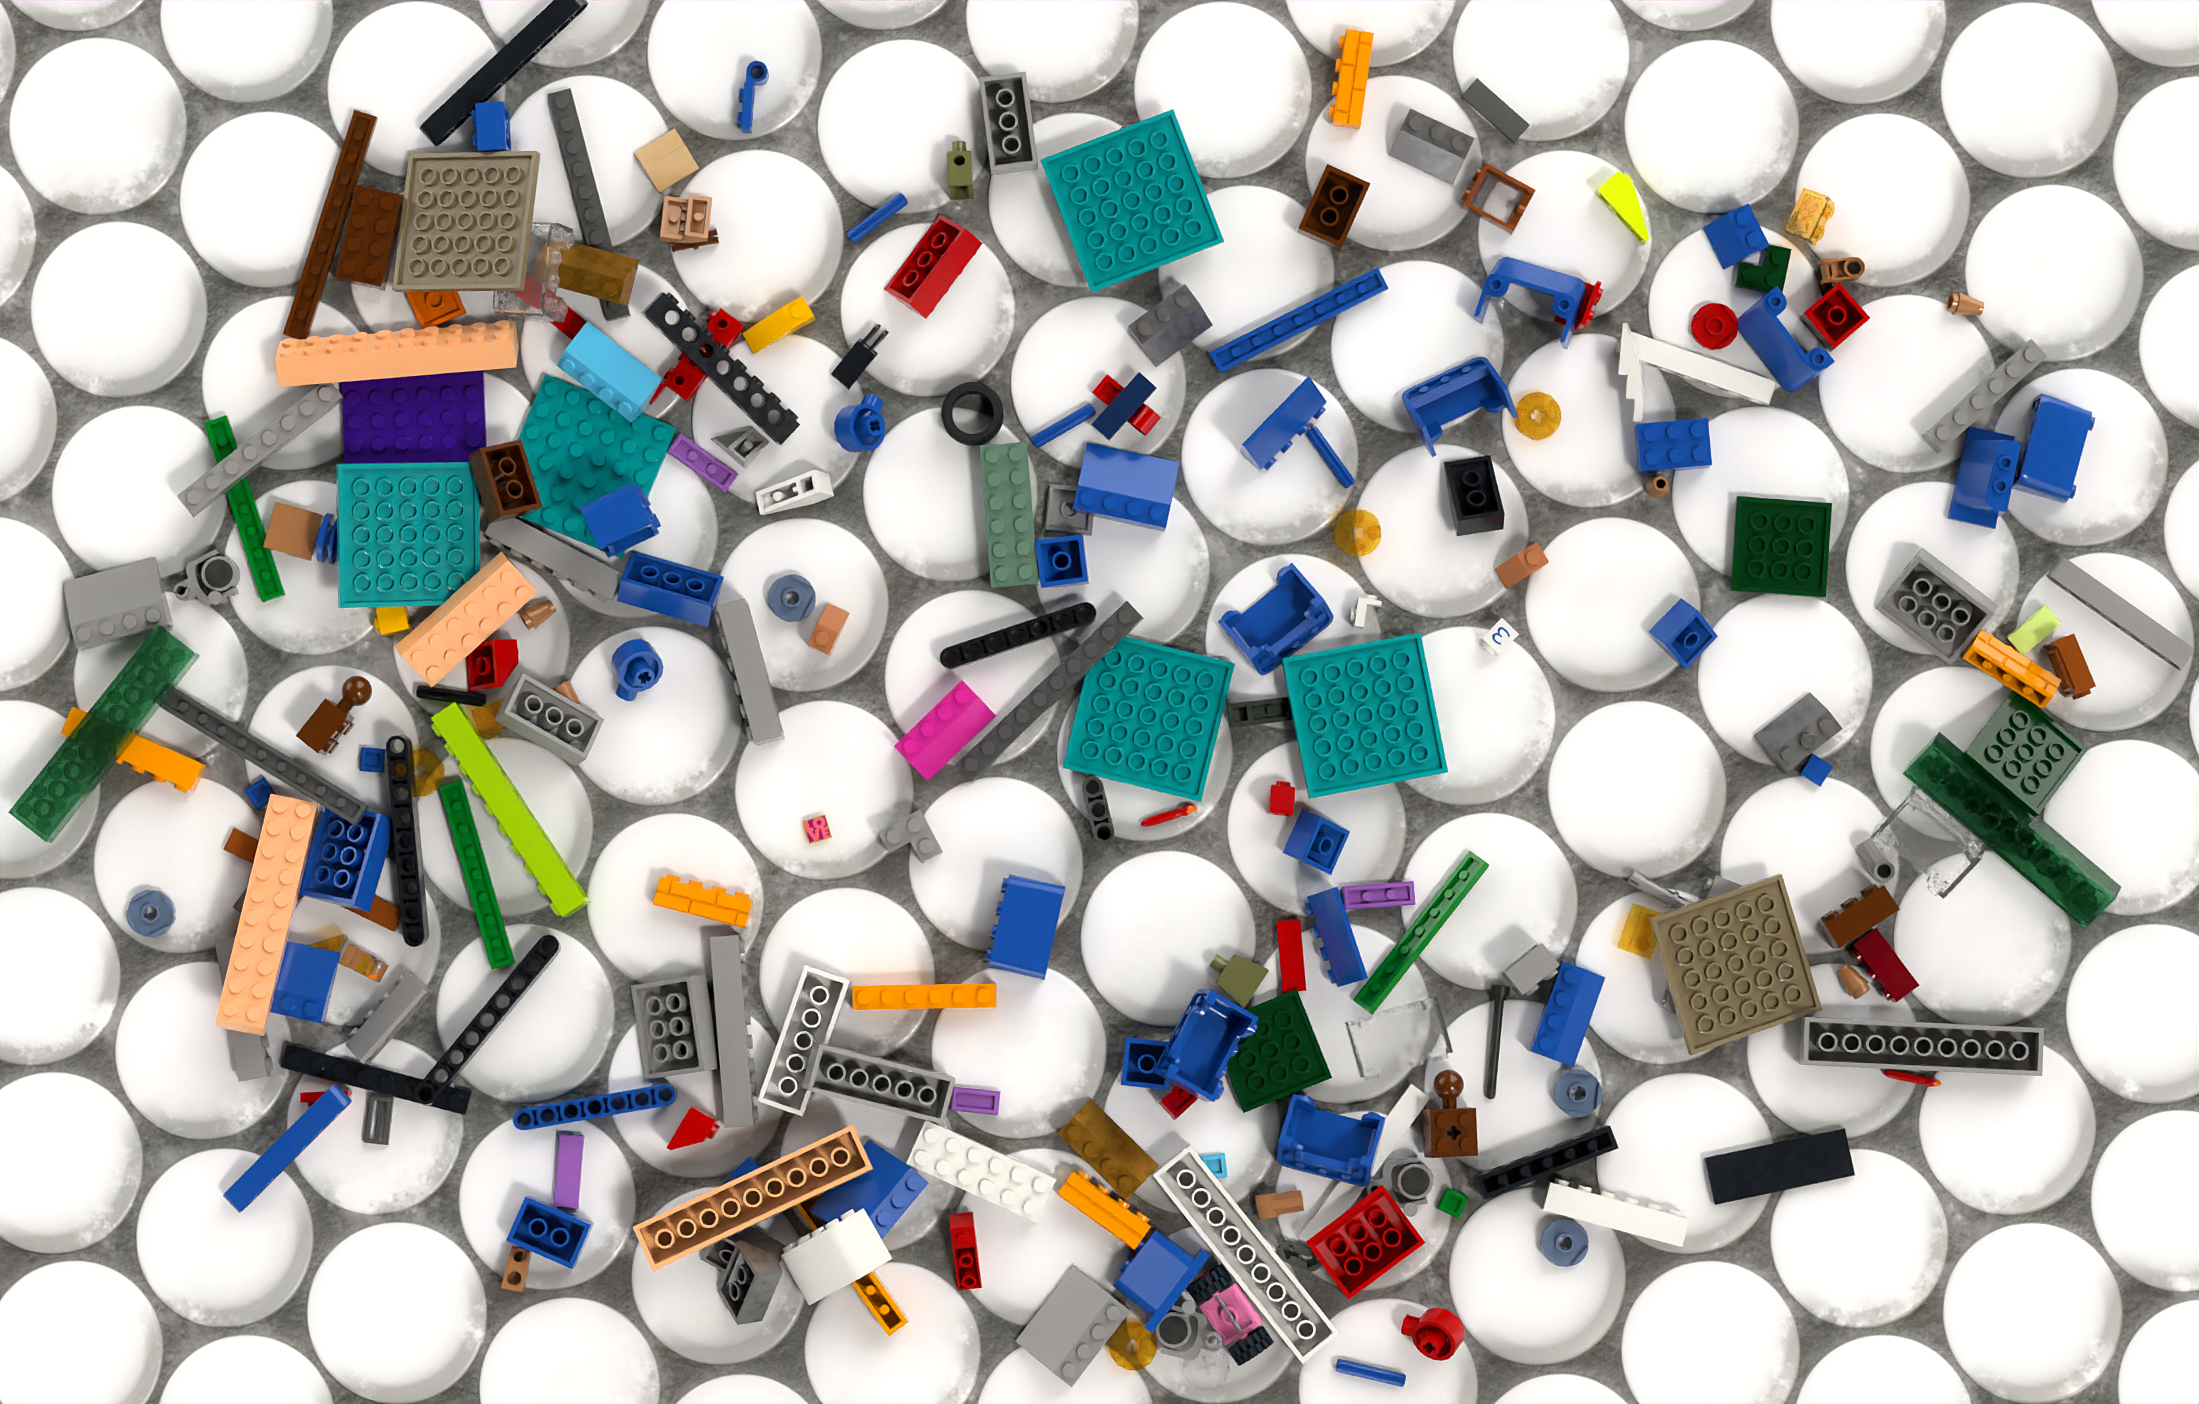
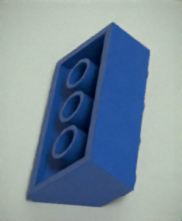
[617,551,724,627]
[1529,961,1605,1067]

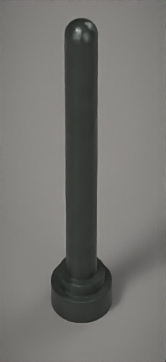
[1486,985,1510,1099]

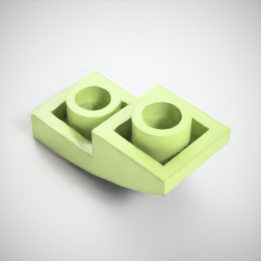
[2008,604,2061,655]

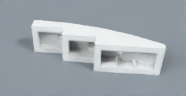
[1618,323,1644,423]

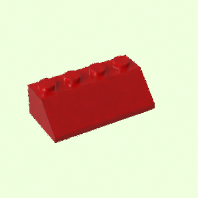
[884,214,983,319]

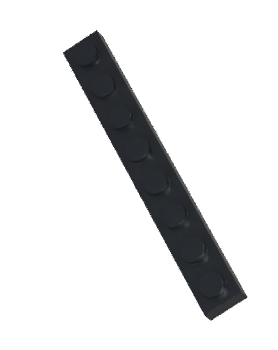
[281,1044,472,1115]

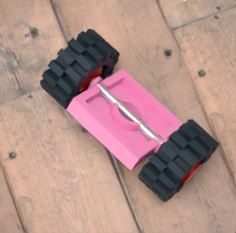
[1186,1264,1274,1366]

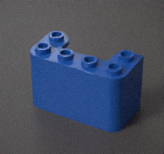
[580,482,661,558]
[985,874,1066,980]
[1154,989,1259,1102]

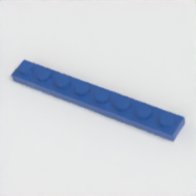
[1209,268,1389,374]

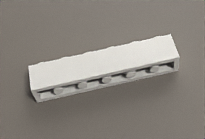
[1541,1178,1689,1247]

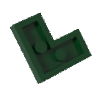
[1735,244,1792,293]

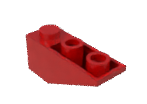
[949,1212,982,1291]

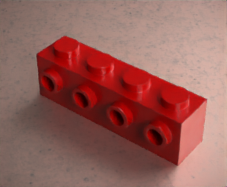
[663,308,745,403]

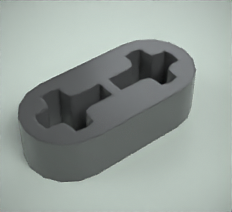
[1278,1241,1321,1272]

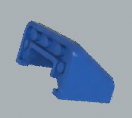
[1737,286,1835,392]
[2012,393,2095,503]
[1218,563,1334,675]
[1277,1094,1386,1186]

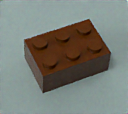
[1297,164,1370,252]
[468,439,542,524]
[1818,884,1900,949]

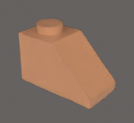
[1494,542,1549,589]
[807,603,850,656]

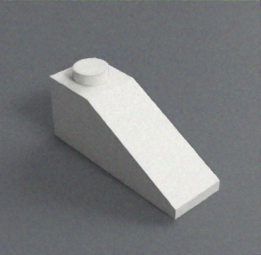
[755,470,834,515]

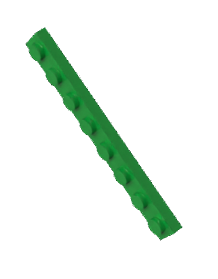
[204,415,286,603]
[439,780,516,969]
[1353,851,1490,1015]

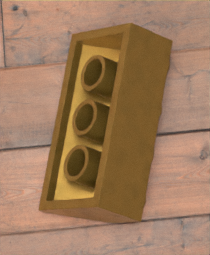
[532,236,640,306]
[1057,1099,1159,1200]

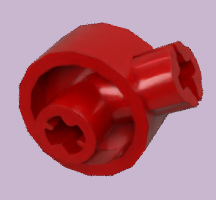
[1401,1308,1465,1361]

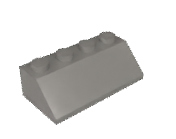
[494,673,604,766]
[346,973,433,1064]

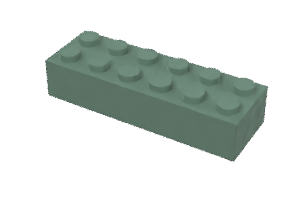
[980,442,1039,589]

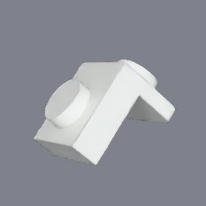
[1350,594,1382,629]

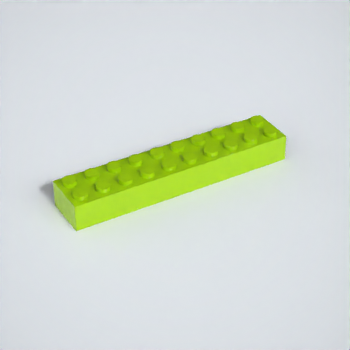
[431,702,591,917]

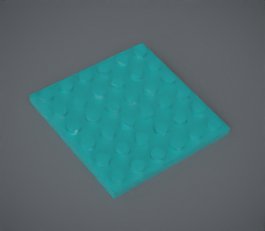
[1040,109,1224,293]
[518,374,677,559]
[336,462,480,608]
[1281,632,1448,799]
[1063,637,1235,802]

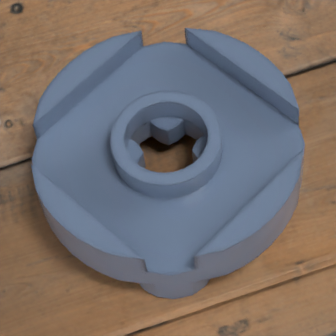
[768,574,816,622]
[126,890,176,937]
[1554,1069,1602,1117]
[1540,1219,1589,1267]

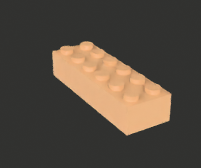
[395,551,538,688]

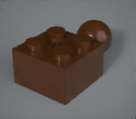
[296,676,372,755]
[1422,1069,1478,1158]

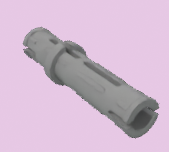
[1627,870,1692,909]

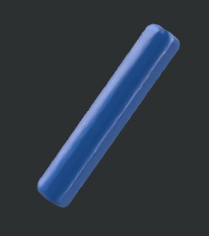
[847,193,908,243]
[1031,404,1096,448]
[1306,426,1355,489]
[1336,1359,1406,1387]

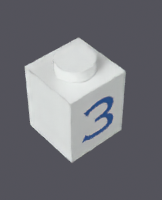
[1480,618,1519,656]

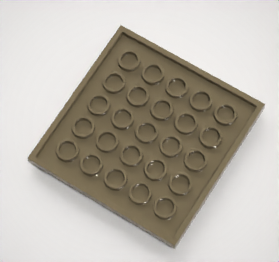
[392,151,540,292]
[1648,874,1822,1055]

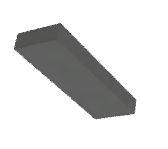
[1461,78,1530,144]

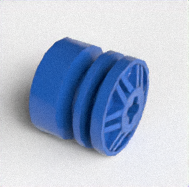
[316,513,337,565]

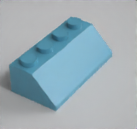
[557,322,663,422]

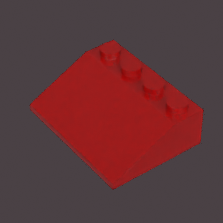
[1306,1185,1425,1300]

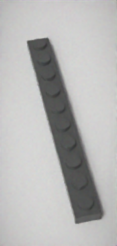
[548,88,631,322]
[956,601,1144,782]
[157,685,369,826]

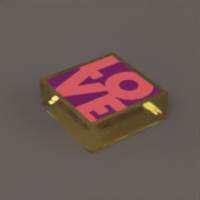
[803,815,832,844]

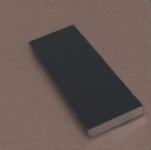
[1704,1128,1855,1205]

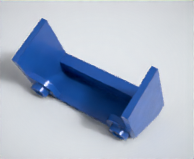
[1474,257,1586,350]
[1402,357,1518,457]

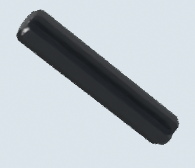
[416,685,487,707]

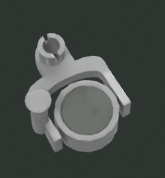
[173,549,240,606]
[1366,1155,1433,1217]
[1156,1300,1222,1361]

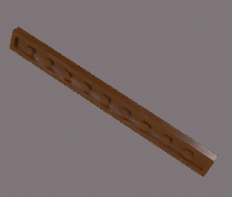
[283,110,378,340]

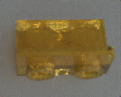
[1784,188,1835,246]

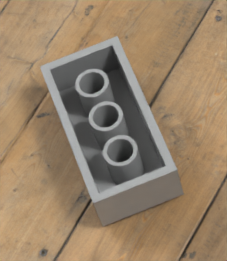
[979,72,1038,175]

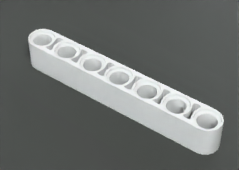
[1615,332,1776,406]

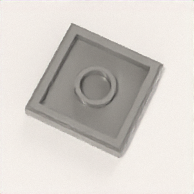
[1045,484,1094,536]

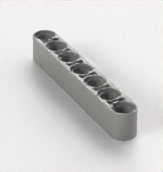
[2046,556,2194,670]

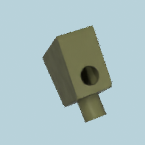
[947,141,974,200]
[1209,954,1269,1008]

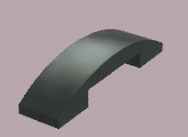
[1226,697,1293,728]

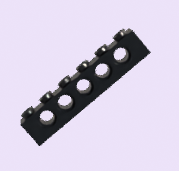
[1474,1125,1619,1199]

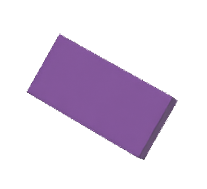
[951,1087,1001,1115]

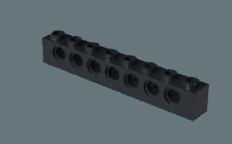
[641,292,800,445]

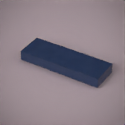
[1091,372,1157,441]

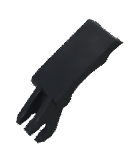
[831,324,889,390]

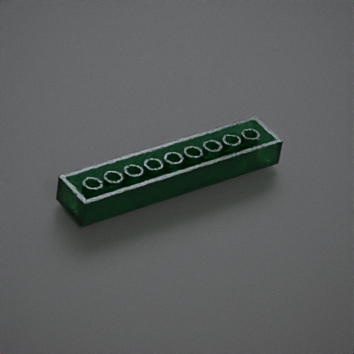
[8,624,201,843]
[1903,732,2121,928]

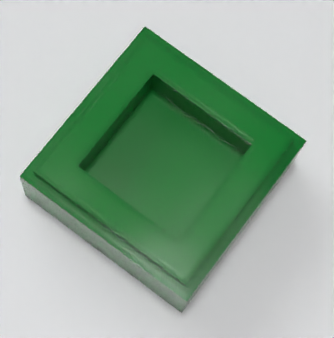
[1437,1187,1469,1219]

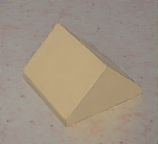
[635,128,699,193]

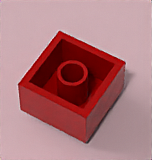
[1800,282,1870,352]

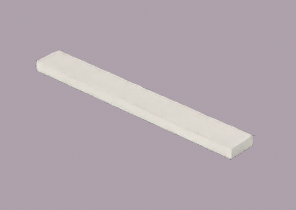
[1298,1084,1430,1244]

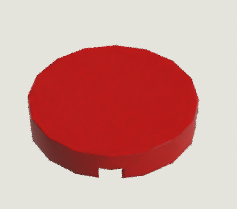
[1691,303,1738,350]

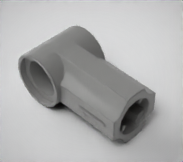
[1856,836,1895,883]

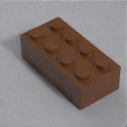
[335,185,404,291]

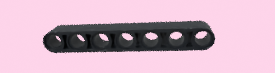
[940,602,1096,670]

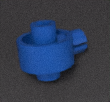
[834,393,885,453]
[611,639,663,701]

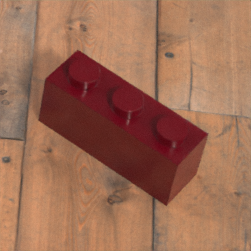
[1850,928,1920,1002]

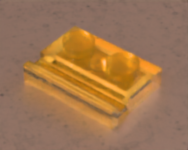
[1617,903,1662,959]

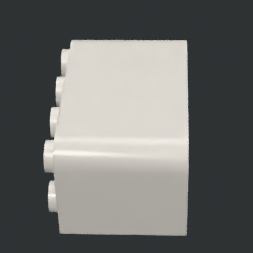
[780,1208,892,1305]

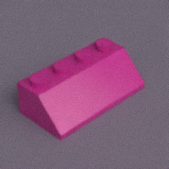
[894,680,996,781]

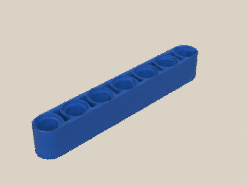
[223,1084,352,1213]
[513,1084,677,1130]

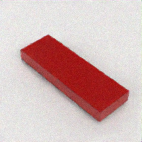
[1276,919,1306,993]

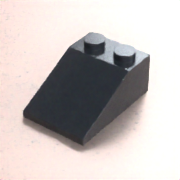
[1444,455,1505,536]

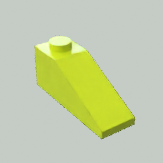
[1596,171,1649,245]

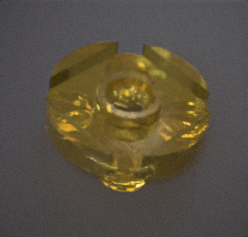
[1513,392,1561,440]
[1334,510,1381,557]
[397,749,445,797]
[1109,1322,1157,1370]

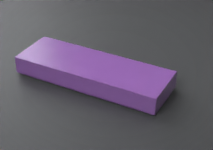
[667,433,739,493]
[1342,881,1415,910]
[554,1134,584,1208]

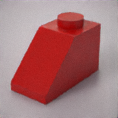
[1268,781,1295,816]

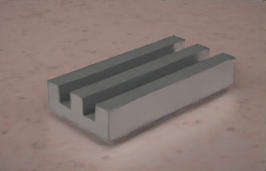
[364,1095,394,1145]

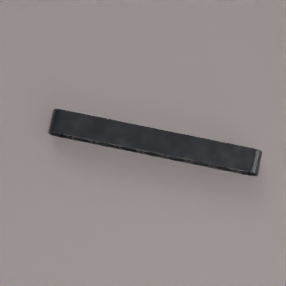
[419,0,588,146]
[386,735,429,947]
[414,935,561,1106]

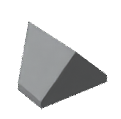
[711,427,769,470]

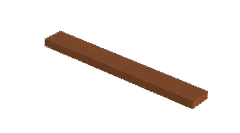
[223,828,401,932]

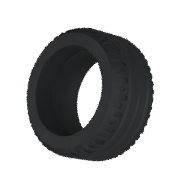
[941,382,1004,446]

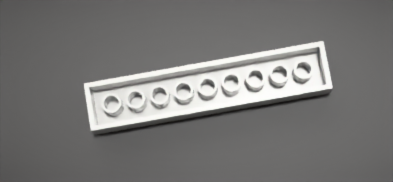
[1152,1144,1340,1364]

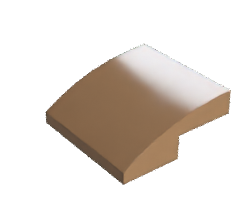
[659,194,712,243]
[263,501,323,561]

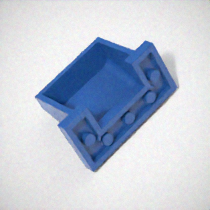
[1948,426,2021,529]
[1113,1229,1210,1333]

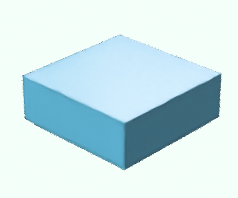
[1201,1153,1227,1178]

